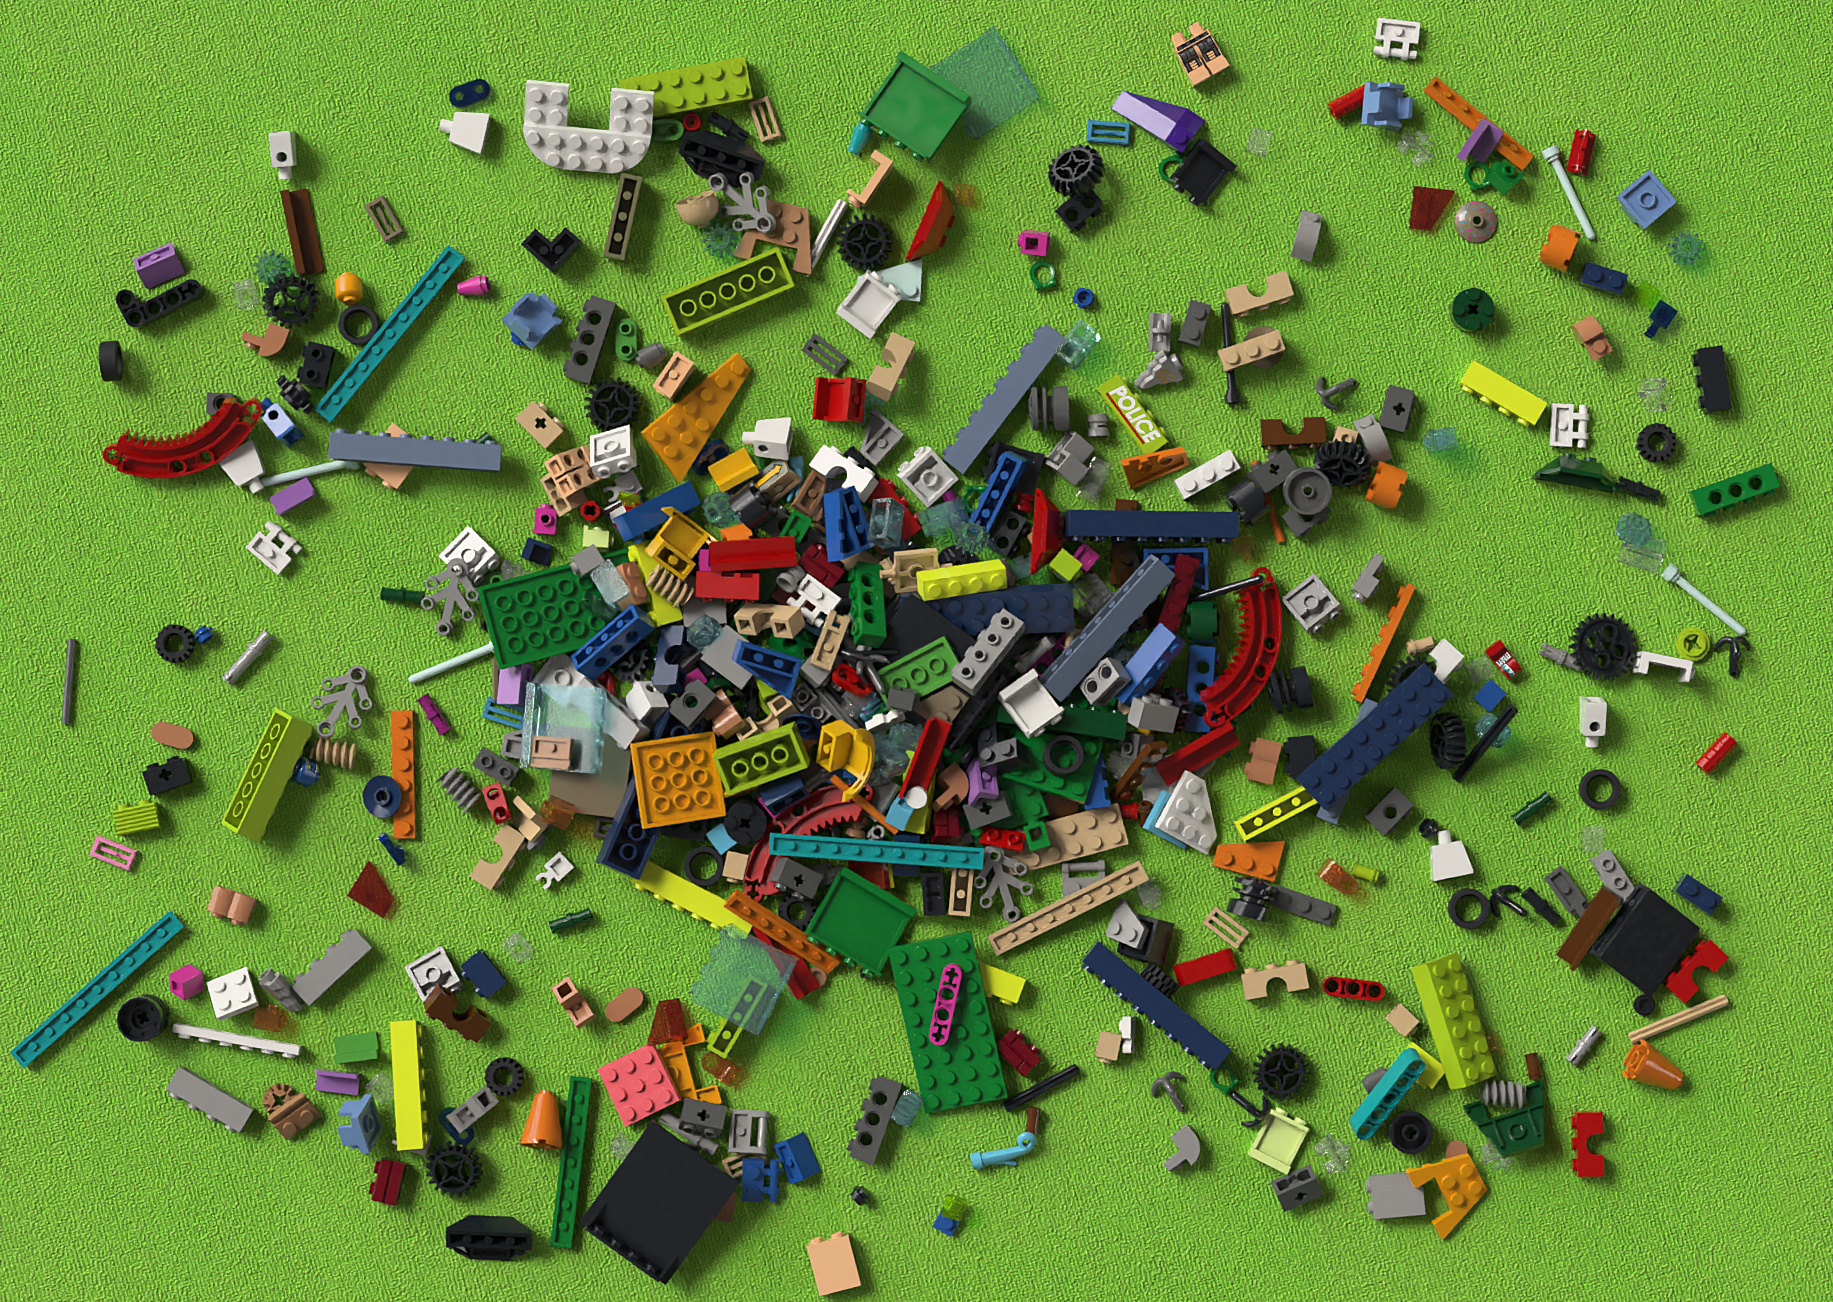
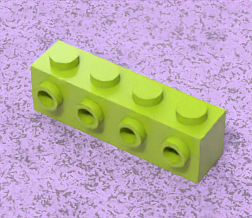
[706,973,769,1059]

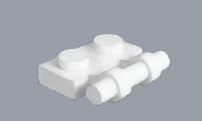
[1373,18,1420,60]
[1550,403,1589,448]
[246,520,302,575]
[786,574,842,628]

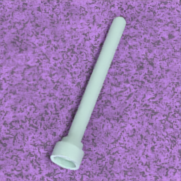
[1541,144,1595,240]
[260,461,361,487]
[1661,563,1746,635]
[408,641,494,684]

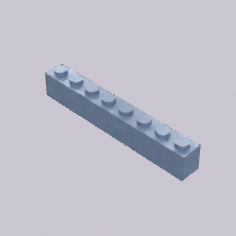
[942,324,1066,475]
[328,429,502,473]
[1038,554,1175,702]

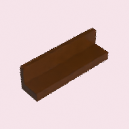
[280,188,324,276]
[1556,885,1620,971]

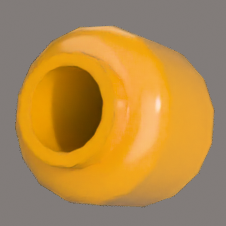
[335,272,363,306]

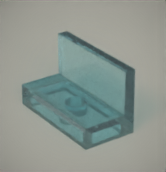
[588,559,631,612]

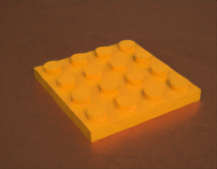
[630,731,726,829]

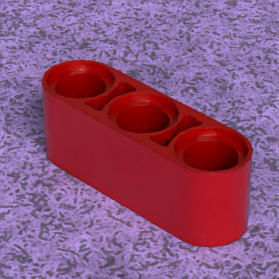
[1173,947,1238,986]
[1321,976,1385,1001]

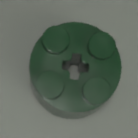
[1449,288,1495,333]
[1187,601,1219,643]

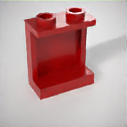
[812,377,867,422]

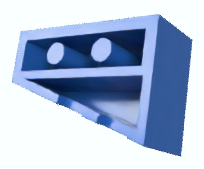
[824,485,875,562]
[1143,546,1208,590]
[731,639,802,700]
[1079,747,1111,809]

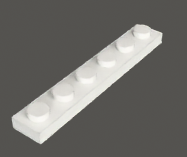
[172,1023,303,1058]

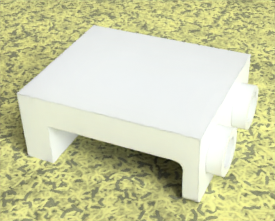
[837,270,902,339]
[1632,651,1695,683]
[997,669,1064,739]

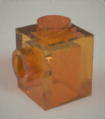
[540,795,575,831]
[252,1004,287,1032]

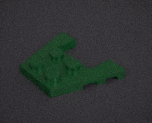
[1463,1081,1545,1159]

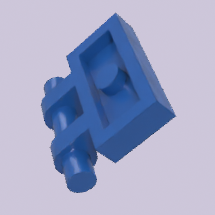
[741,1158,781,1202]

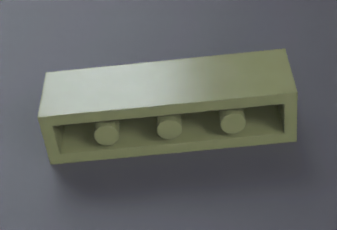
[603,173,644,263]

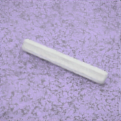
[802,199,848,277]

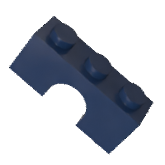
[651,625,692,694]

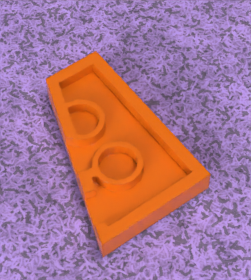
[1120,447,1189,490]
[1212,841,1285,882]

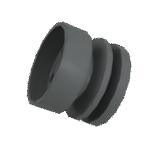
[1029,386,1069,431]

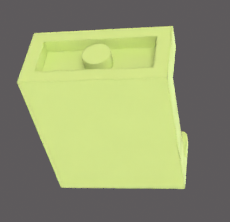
[1247,1107,1310,1175]

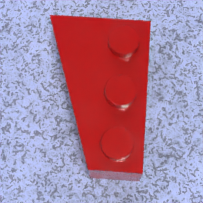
[696,570,762,603]

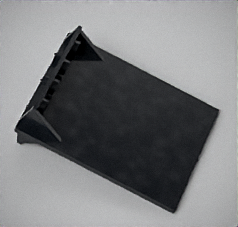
[867,592,1016,754]
[580,1120,739,1284]

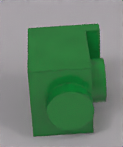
[1486,159,1525,196]
[1023,817,1052,852]

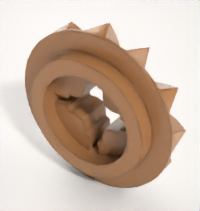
[263,1083,297,1114]

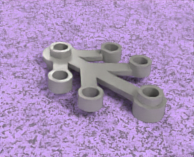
[708,172,776,234]
[421,558,479,636]
[311,666,372,739]
[973,845,1033,923]

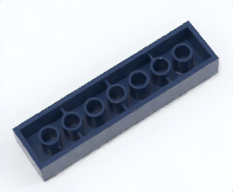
[1063,510,1239,544]
[901,583,1074,636]
[1296,663,1453,811]
[595,706,707,880]
[1081,940,1231,1070]

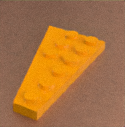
[641,353,751,483]

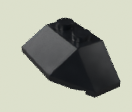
[679,131,765,188]
[446,1215,532,1261]

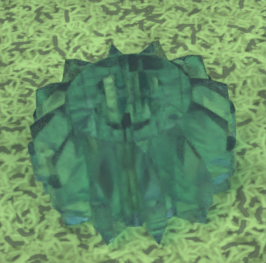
[701,221,738,258]
[1667,230,1704,266]
[253,249,290,285]
[701,492,738,528]
[1615,511,1653,547]
[953,519,990,556]
[1474,713,1512,748]
[891,1090,923,1127]

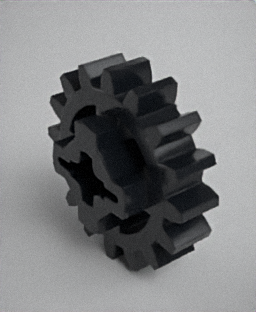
[276,375,315,414]
[610,639,654,683]
[1159,687,1191,734]

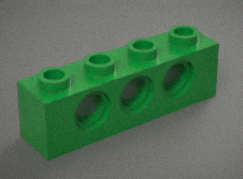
[1688,463,1780,518]
[848,561,886,648]
[766,628,847,681]

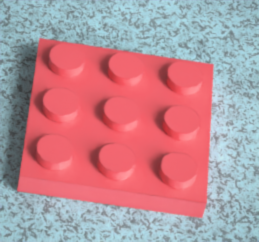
[597,1042,681,1127]

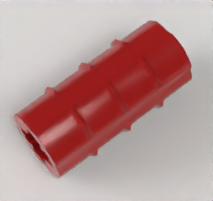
[1327,84,1365,120]
[580,501,603,523]
[1695,732,1738,775]

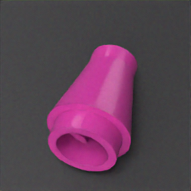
[457,275,490,296]

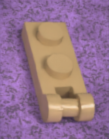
[809,609,850,672]

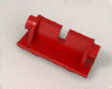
[1566,130,1596,176]
[980,825,1026,853]

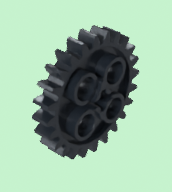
[1569,613,1638,682]

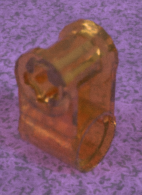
[1316,857,1356,894]
[701,1051,742,1087]

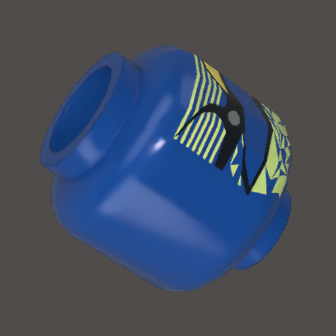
[290,756,320,787]

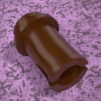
[1137,800,1153,828]
[1524,1052,1543,1080]
[1025,1107,1042,1134]

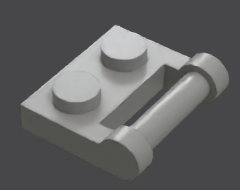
[1015,633,1057,674]
[1062,859,1105,898]
[728,1109,770,1155]

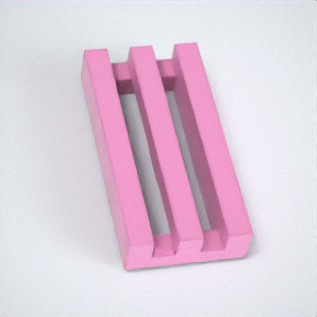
[90,835,138,871]

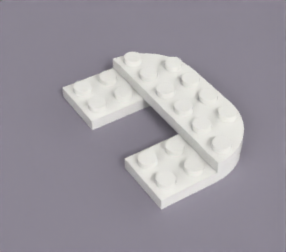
[523,80,654,173]

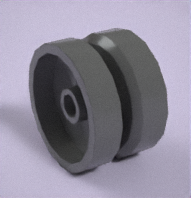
[1283,467,1331,515]

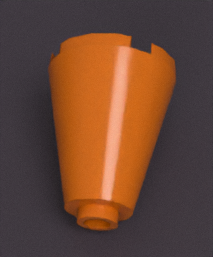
[1622,1039,1684,1090]
[520,1090,563,1150]

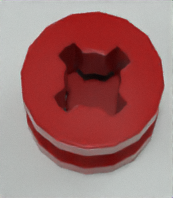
[1012,491,1035,513]

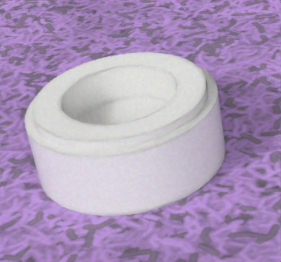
[906,786,928,808]

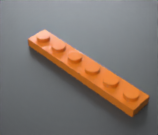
[1423,76,1534,171]
[1351,583,1415,703]
[391,710,416,839]
[724,889,841,974]

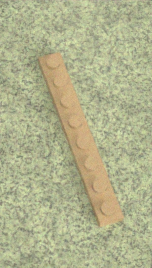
[987,860,1149,955]

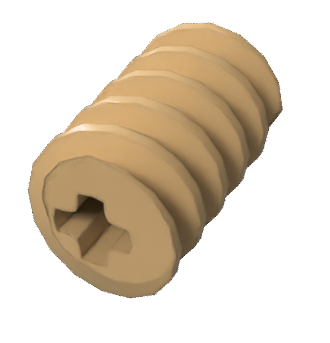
[646,563,694,608]
[310,736,357,771]

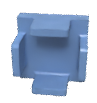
[1361,82,1413,131]
[1616,169,1677,230]
[502,292,562,350]
[337,1094,383,1154]

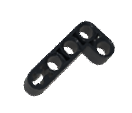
[116,279,204,329]

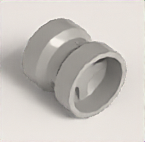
[1088,414,1109,437]
[776,565,806,593]

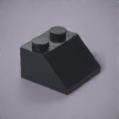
[1117,913,1175,965]

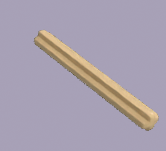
[1628,994,1729,1044]

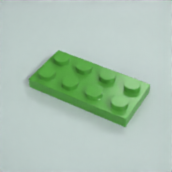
[877,635,961,711]

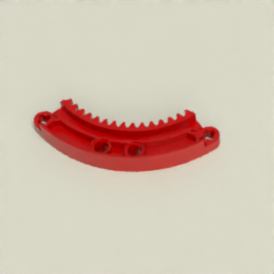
[102,397,263,478]
[1199,567,1282,728]
[742,783,876,903]

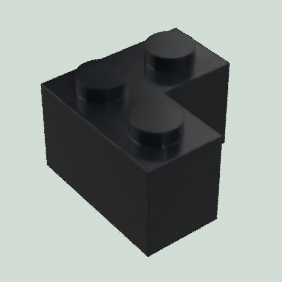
[521,227,583,275]
[977,724,1029,777]

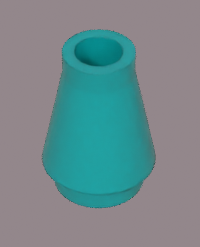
[848,122,874,155]

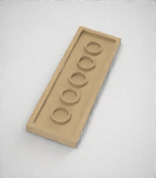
[1002,803,1129,875]

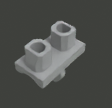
[1148,312,1171,352]

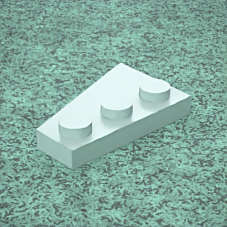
[857,259,922,302]

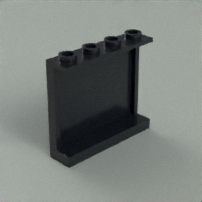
[1589,883,1700,997]

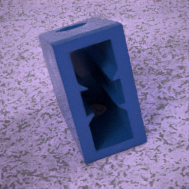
[260,398,305,448]

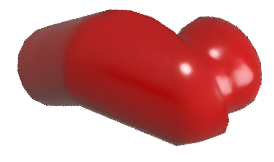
[596,670,616,697]

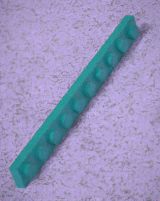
[314,245,465,423]
[769,833,984,870]
[10,910,185,1068]

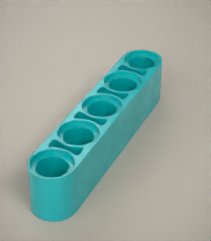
[1349,1048,1425,1140]

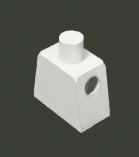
[439,112,491,156]
[268,131,297,179]
[742,417,793,460]
[218,440,266,494]
[626,676,669,729]
[1579,697,1607,747]
[1430,830,1474,881]

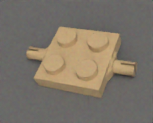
[880,548,952,593]

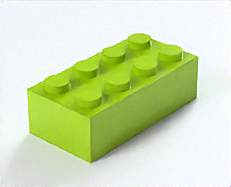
[712,722,811,796]

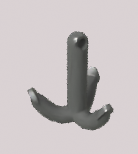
[1316,376,1356,410]
[856,654,891,695]
[1151,1071,1185,1112]

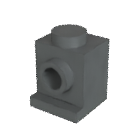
[886,685,920,713]

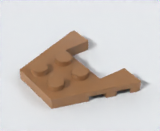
[732,199,813,276]

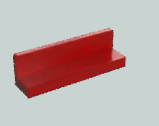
[709,536,797,572]
[898,715,953,799]
[1155,721,1240,786]
[752,926,819,1000]

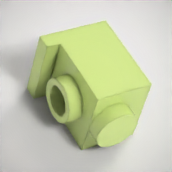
[583,525,614,552]

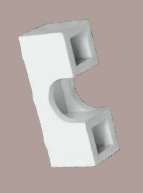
[809,445,879,503]
[1173,450,1240,500]
[1429,639,1464,684]

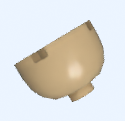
[675,190,719,228]

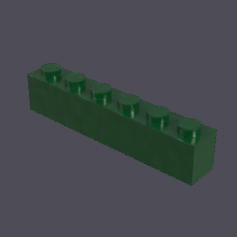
[996,701,1128,745]

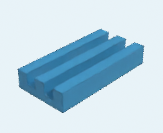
[1086,120,1130,145]
[482,697,529,729]

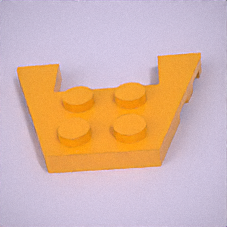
[658,1022,722,1104]
[1405,1153,1487,1239]

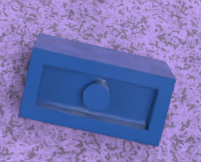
[773,1132,821,1184]

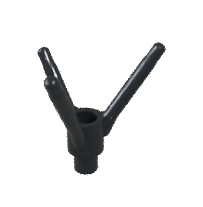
[838,647,899,687]

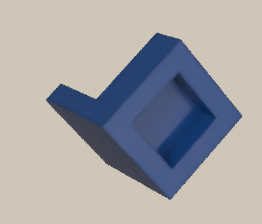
[1471,679,1507,712]

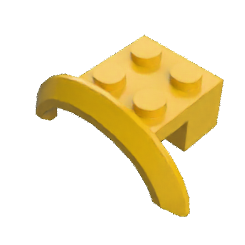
[645,506,718,581]
[816,719,876,802]

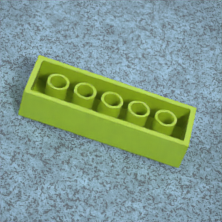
[620,56,753,120]
[660,247,795,338]
[221,708,313,842]
[1411,952,1497,1090]

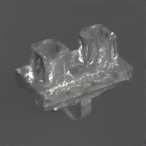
[1396,130,1435,168]
[1314,1132,1352,1174]
[1480,1142,1515,1173]

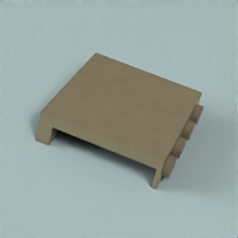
[547,725,634,817]

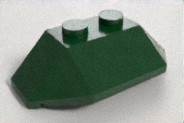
[1532,453,1619,494]

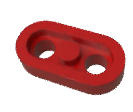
[832,664,873,698]

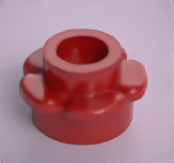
[682,112,703,132]

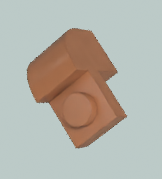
[1570,315,1613,362]
[241,323,292,358]
[931,761,969,813]
[551,976,596,1029]

